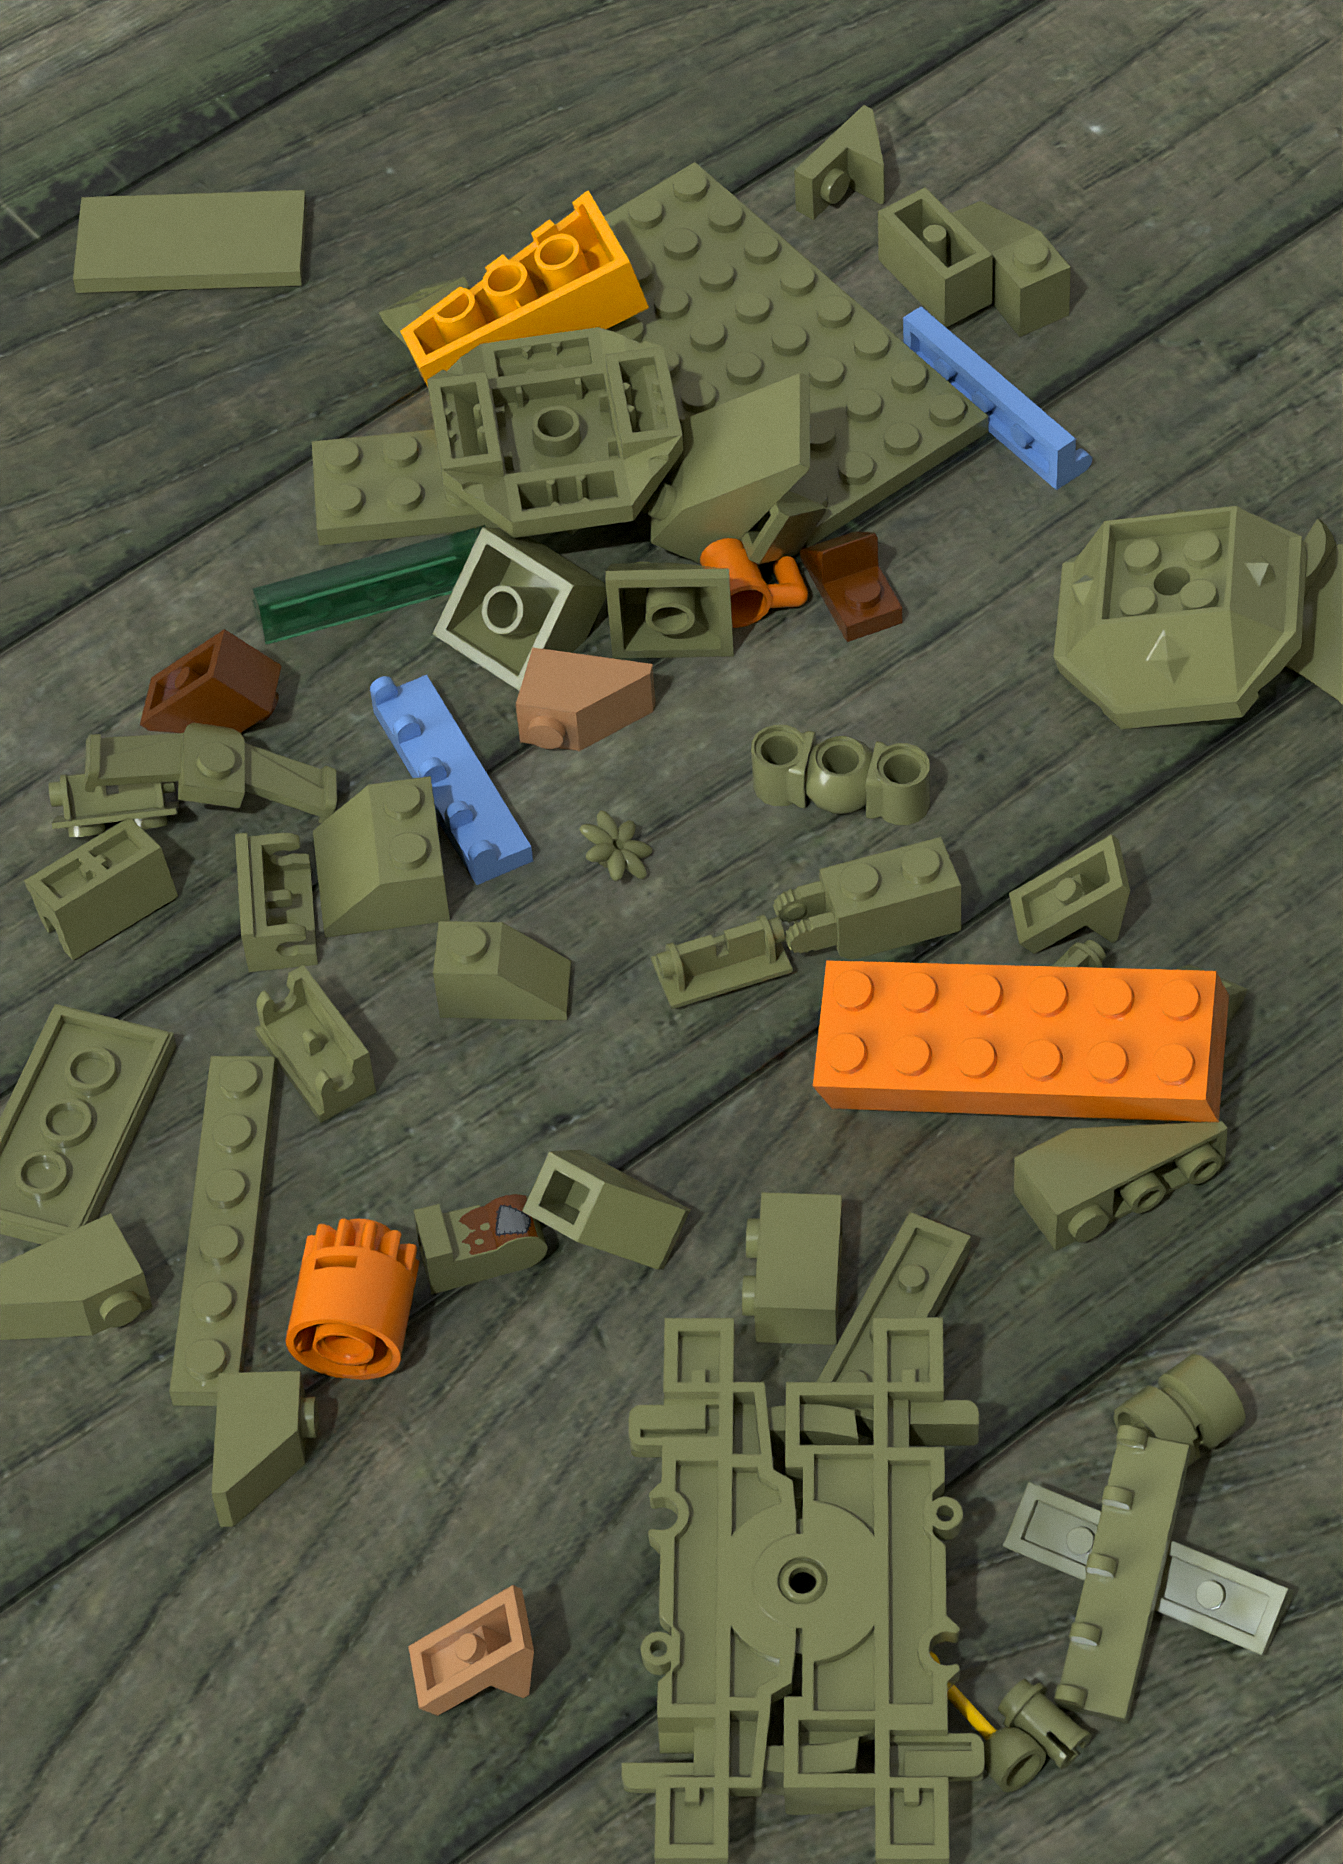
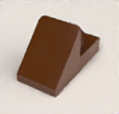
[800,531,903,642]

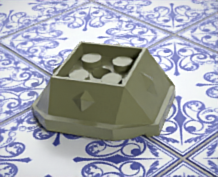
[427,327,683,538]
[1054,506,1307,729]

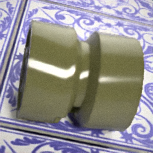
[1114,1353,1246,1466]

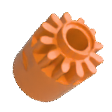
[286,1219,420,1380]

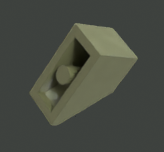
[433,921,572,1020]
[211,1371,319,1527]

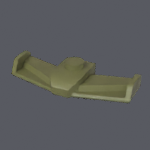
[84,723,337,824]

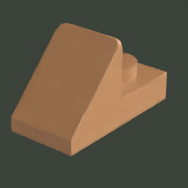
[408,1585,534,1716]

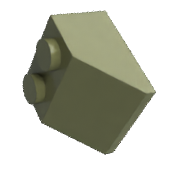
[433,527,607,691]
[313,776,450,938]

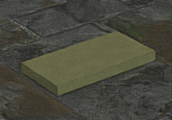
[73,190,307,293]
[0,1004,177,1245]

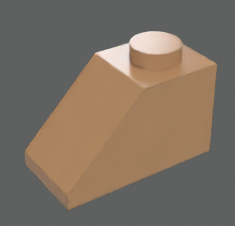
[516,647,656,751]

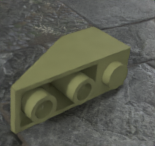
[1014,1121,1228,1251]

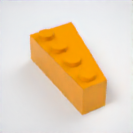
[400,190,649,387]

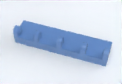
[903,306,1092,490]
[370,675,533,885]

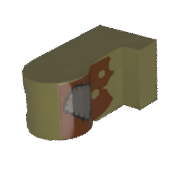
[413,1194,548,1295]

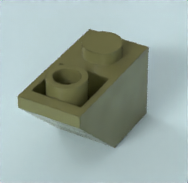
[522,1149,690,1270]

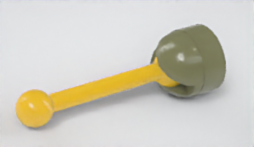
[930,1651,1046,1792]

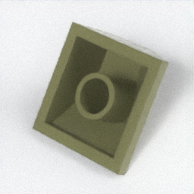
[605,562,734,659]

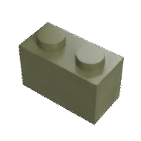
[878,187,993,328]
[742,1192,843,1345]

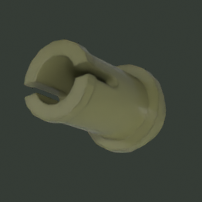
[998,1679,1092,1770]

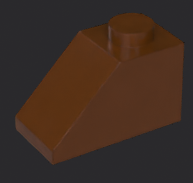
[140,629,282,733]

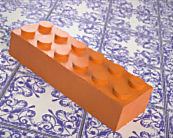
[813,960,1229,1122]

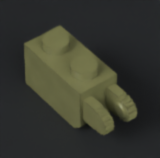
[772,837,961,960]

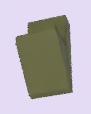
[794,105,885,220]
[741,490,826,564]
[1009,834,1130,954]

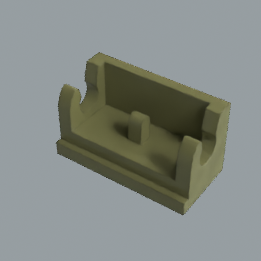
[24,817,178,960]
[235,833,318,972]
[255,965,376,1123]

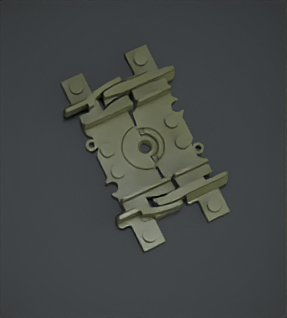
[622,1317,984,1864]

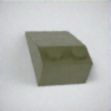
[647,373,810,564]

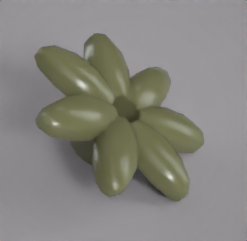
[579,810,653,881]

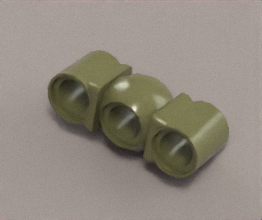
[751,725,930,825]

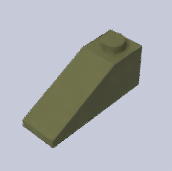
[951,201,1071,337]
[0,1213,153,1340]

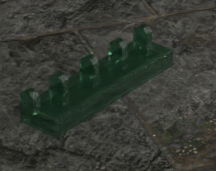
[252,525,485,645]

